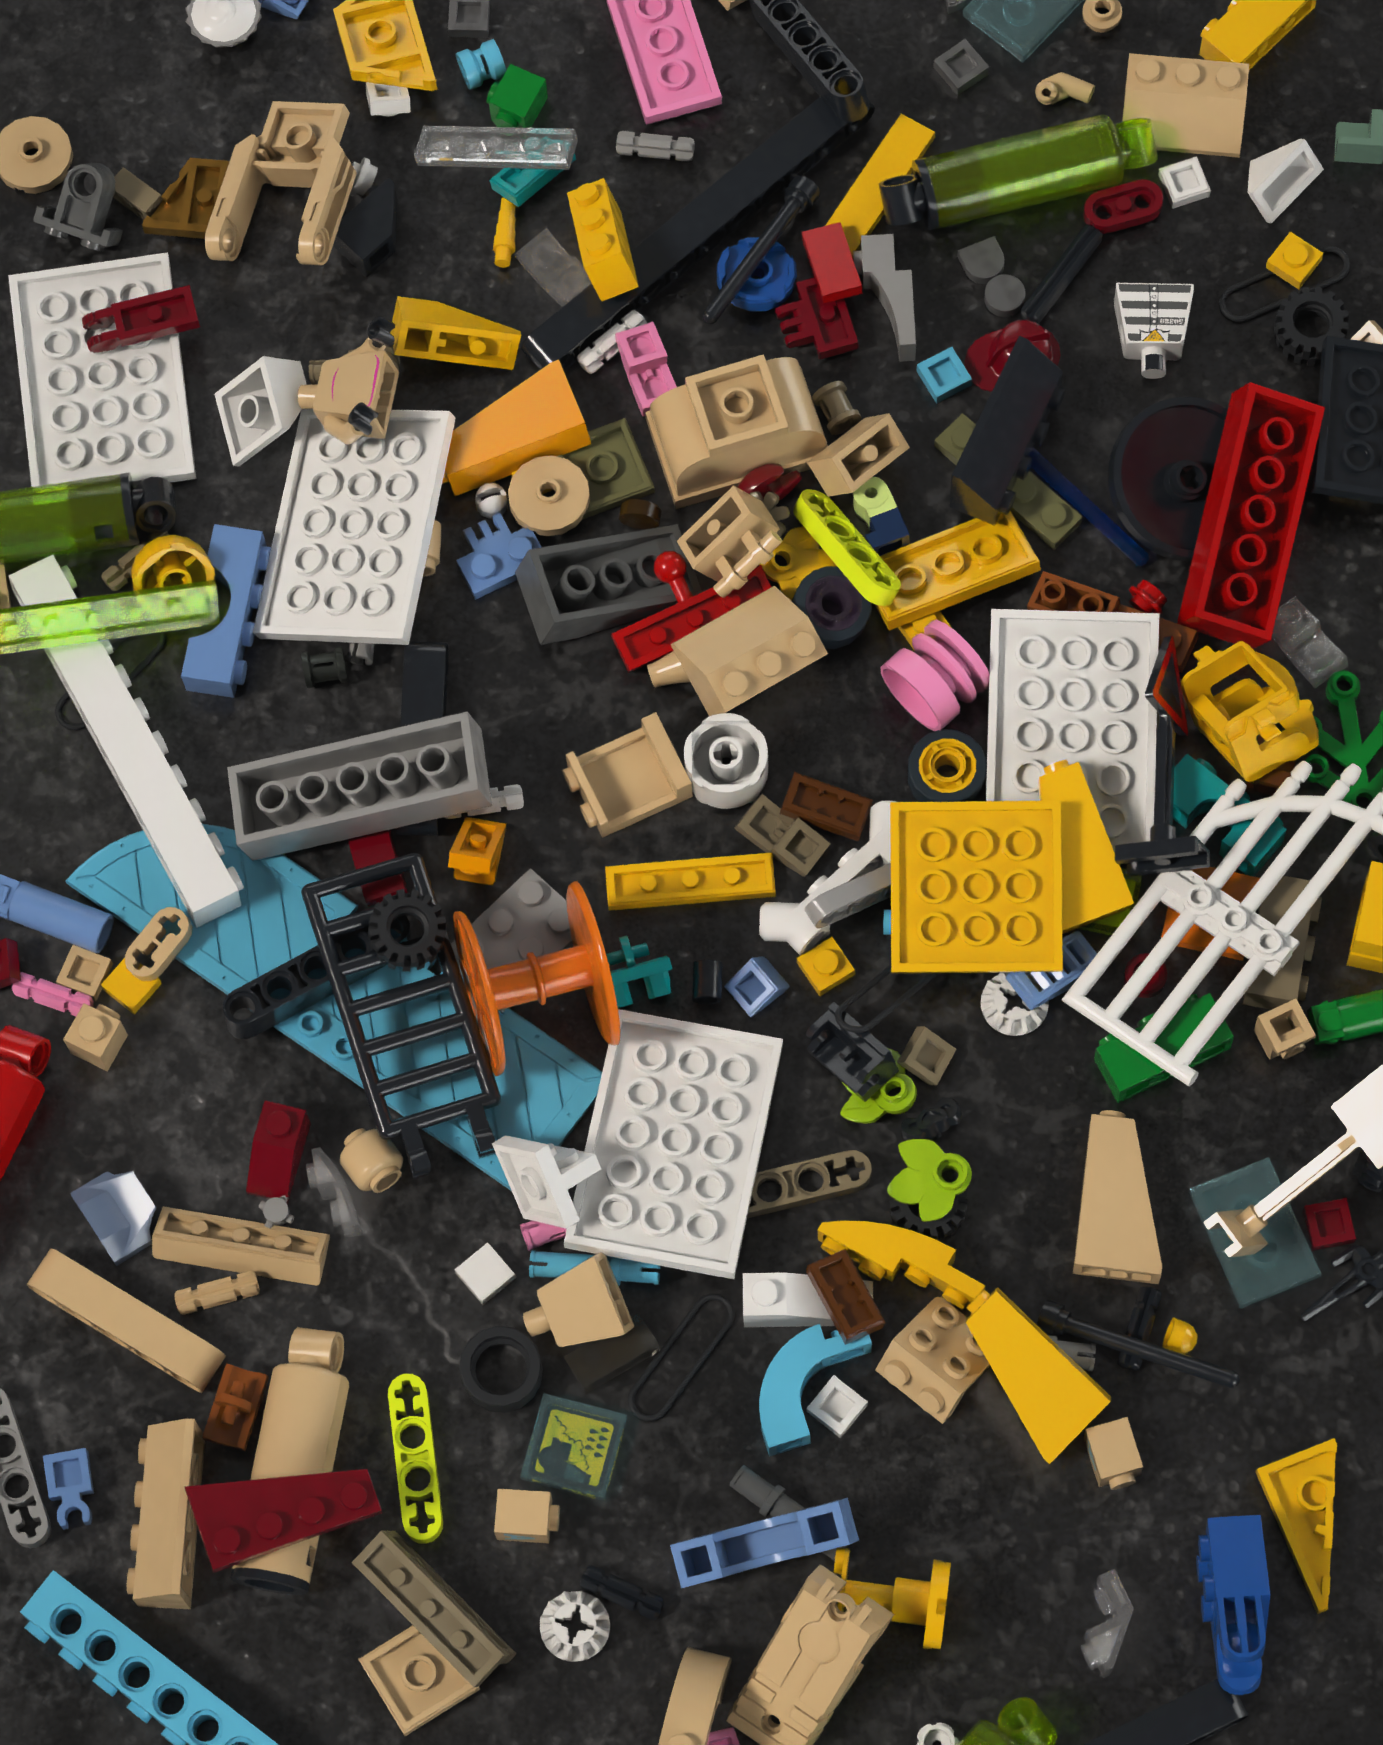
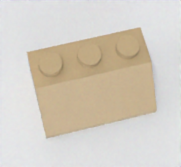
[1120,53,1249,158]
[670,586,828,716]

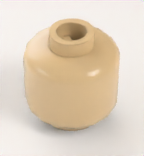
[340,1128,403,1193]

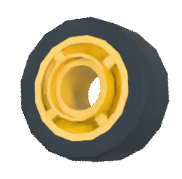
[908,729,987,802]

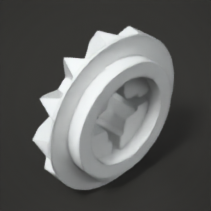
[981,972,1049,1036]
[540,1590,610,1662]

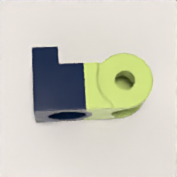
[853,477,910,556]

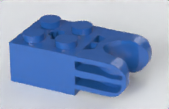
[1196,1515,1271,1695]

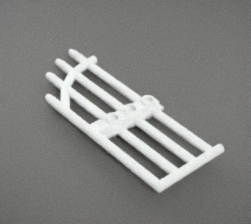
[1062,761,1383,1087]

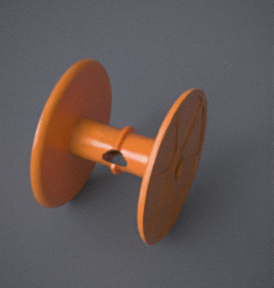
[453,881,620,1076]

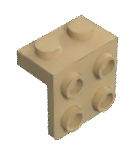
[875,1297,990,1424]

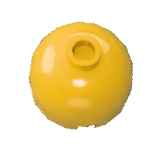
[131,535,215,618]

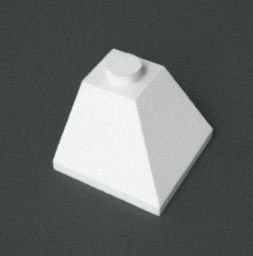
[214,356,307,466]

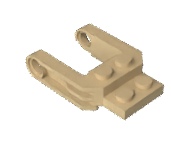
[205,101,357,265]

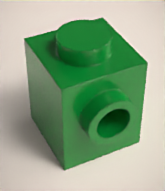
[486,64,548,136]

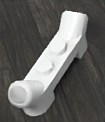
[759,801,897,956]

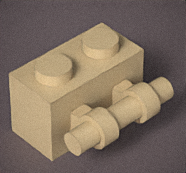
[677,485,782,598]

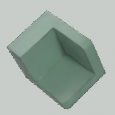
[1334,109,1383,164]

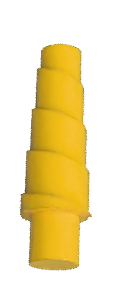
[493,197,516,268]

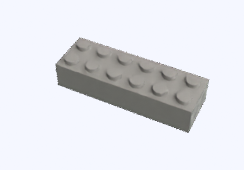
[227,711,492,861]

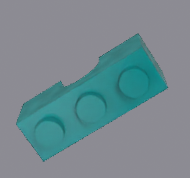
[1173,754,1287,876]

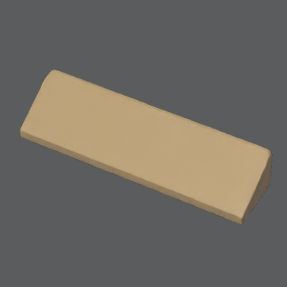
[152,1206,330,1286]

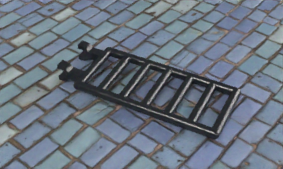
[301,853,501,1179]

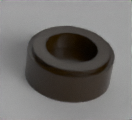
[619,499,662,530]

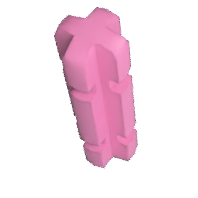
[12,972,94,1016]

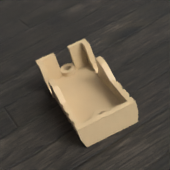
[726,1564,894,1745]

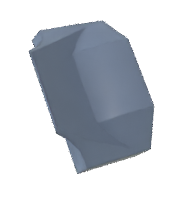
[70,1171,157,1266]

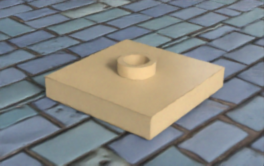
[358,1625,480,1736]

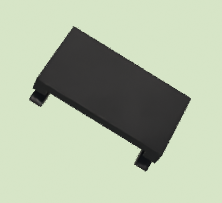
[806,1002,899,1102]

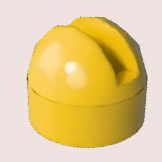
[1162,1317,1197,1354]

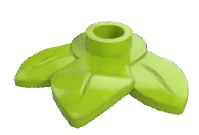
[840,1048,917,1124]
[887,1139,972,1222]

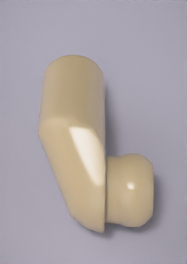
[1035,72,1095,105]

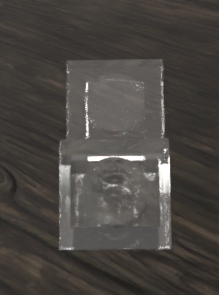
[1081,1569,1134,1678]

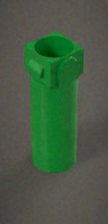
[1306,989,1383,1046]

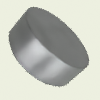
[984,274,1025,317]

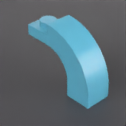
[759,1323,872,1457]

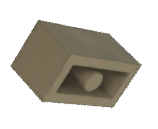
[113,167,162,220]

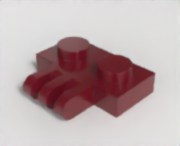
[775,277,858,360]

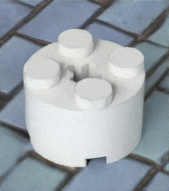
[684,713,768,809]

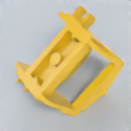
[1181,641,1319,782]

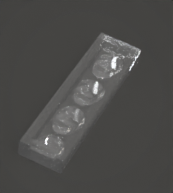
[414,125,578,170]

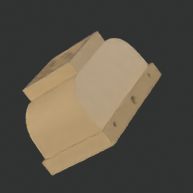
[645,354,828,509]

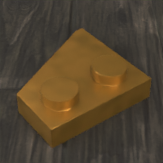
[142,158,230,239]

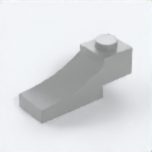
[853,234,916,362]

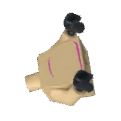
[298,316,399,445]

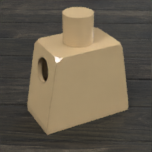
[523,1252,635,1347]

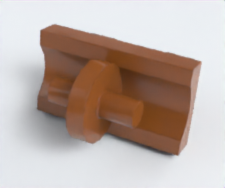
[202,1363,269,1452]

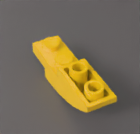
[817,1221,985,1309]

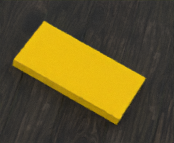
[875,511,1041,631]

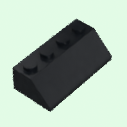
[950,336,1066,526]

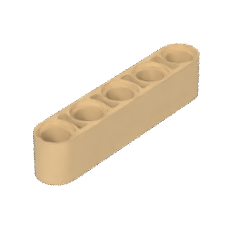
[27,1248,226,1393]

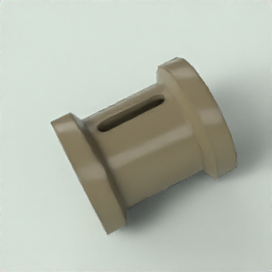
[812,381,862,435]

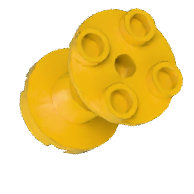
[834,1547,951,1649]

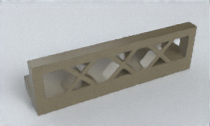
[351,1531,517,1687]

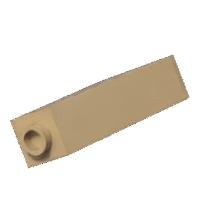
[1073,1110,1162,1285]

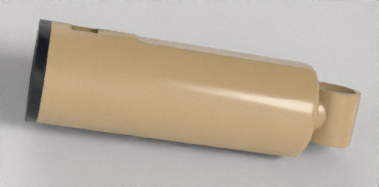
[230,1327,349,1595]

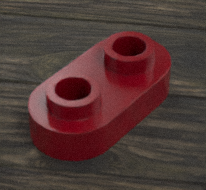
[1084,179,1163,234]

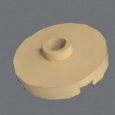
[0,116,73,194]
[508,455,590,536]

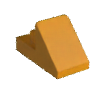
[448,817,506,885]

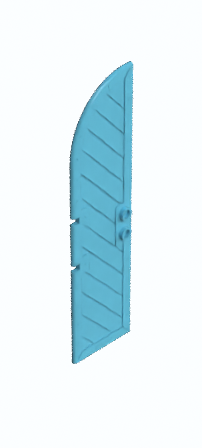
[65,824,602,1191]

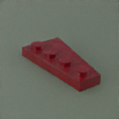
[185,1469,382,1573]

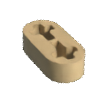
[125,907,193,981]

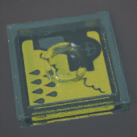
[520,1393,628,1501]

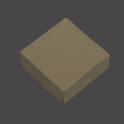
[897,1026,957,1085]

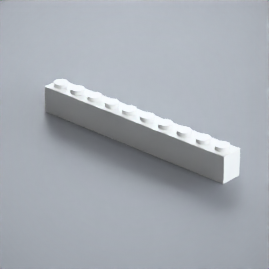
[9,555,244,928]

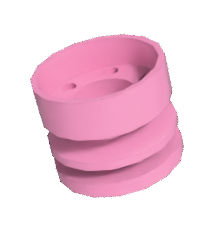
[881,619,990,731]

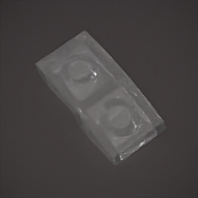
[514,228,592,307]
[1272,597,1348,688]
[306,1147,363,1238]

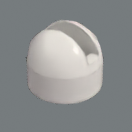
[475,483,508,518]

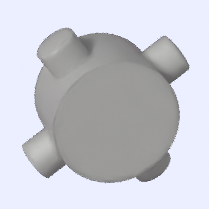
[259,1196,294,1228]

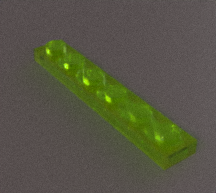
[0,580,220,654]

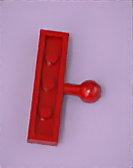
[611,551,771,673]

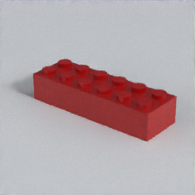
[1177,382,1325,649]

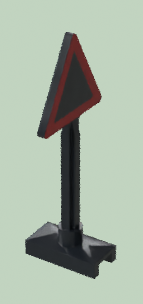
[1115,636,1210,877]

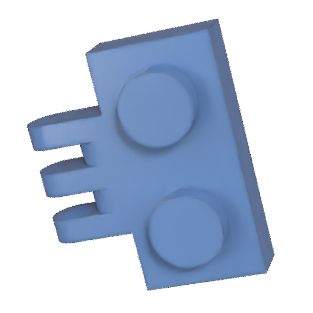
[456,513,541,600]

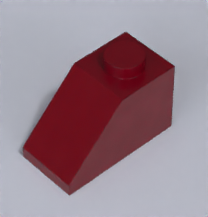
[246,1100,311,1204]

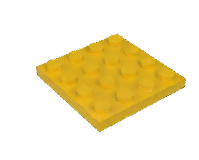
[890,801,1063,973]

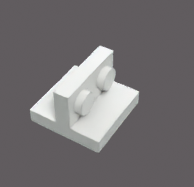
[492,1135,601,1229]

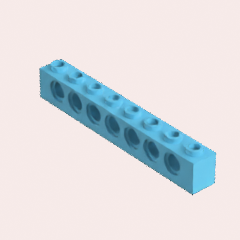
[20,1570,278,1745]

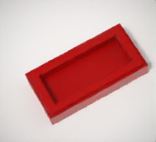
[802,222,863,304]

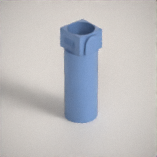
[0,874,114,953]

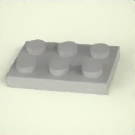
[451,868,573,1013]

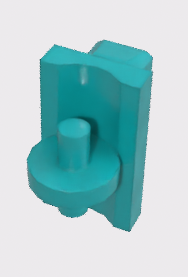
[606,935,672,1008]

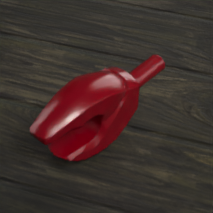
[737,463,802,501]

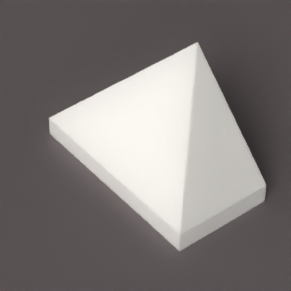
[1247,139,1324,223]

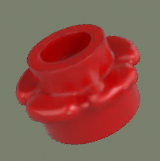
[1129,580,1167,615]

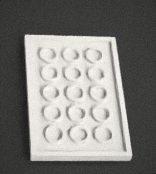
[8,252,196,502]
[253,409,456,645]
[986,609,1159,864]
[564,1009,783,1279]

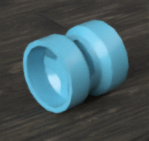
[456,39,506,90]

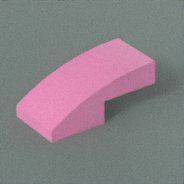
[615,322,677,417]

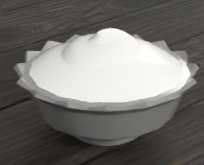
[185,0,262,48]

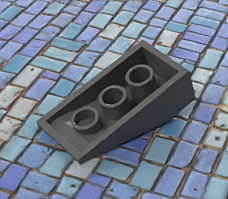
[515,524,702,645]

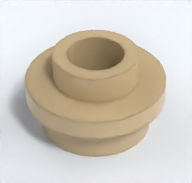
[1082,0,1122,33]

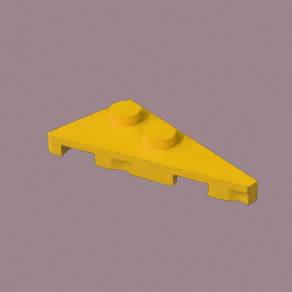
[1255,1438,1337,1614]

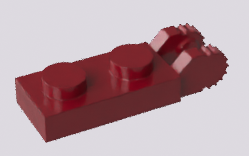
[82,285,200,353]

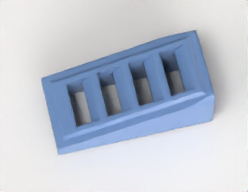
[1006,931,1097,1010]

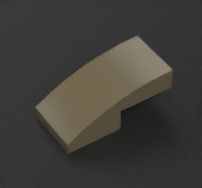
[734,794,831,877]

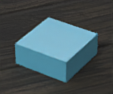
[916,347,972,404]

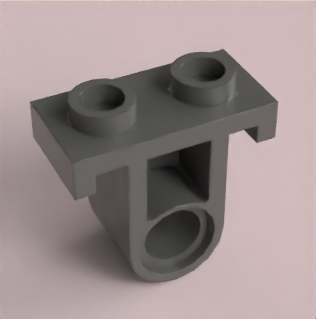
[33,163,123,251]

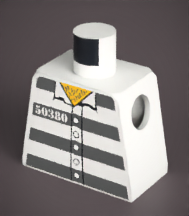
[1114,283,1194,379]

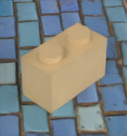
[807,413,910,497]

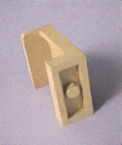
[562,712,693,838]

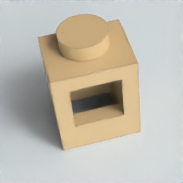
[1254,998,1316,1060]

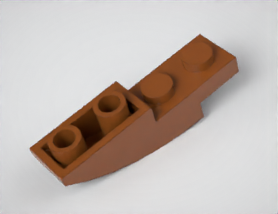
[1027,571,1198,673]

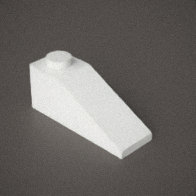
[743,1273,873,1327]

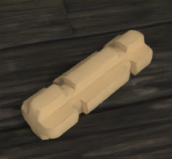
[175,1271,260,1315]

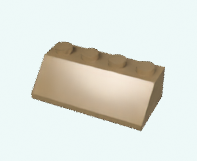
[127,1419,205,1609]

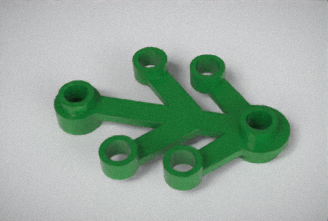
[1305,670,1383,823]

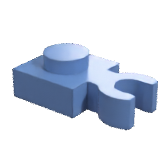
[43,1448,94,1530]

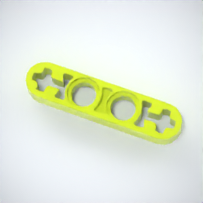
[793,489,901,606]
[388,1374,443,1544]

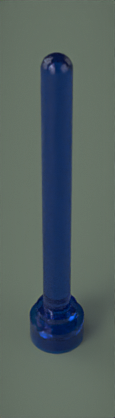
[1029,447,1149,566]

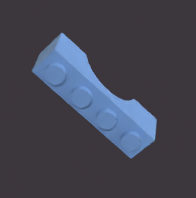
[181,524,271,698]
[670,1497,859,1588]

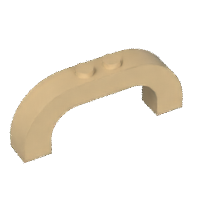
[658,1647,732,1745]

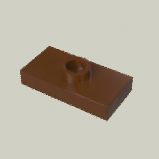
[780,772,873,841]
[806,1249,885,1345]

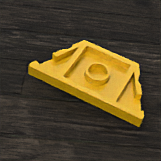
[333,0,437,91]

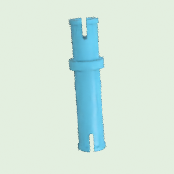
[529,1250,661,1286]

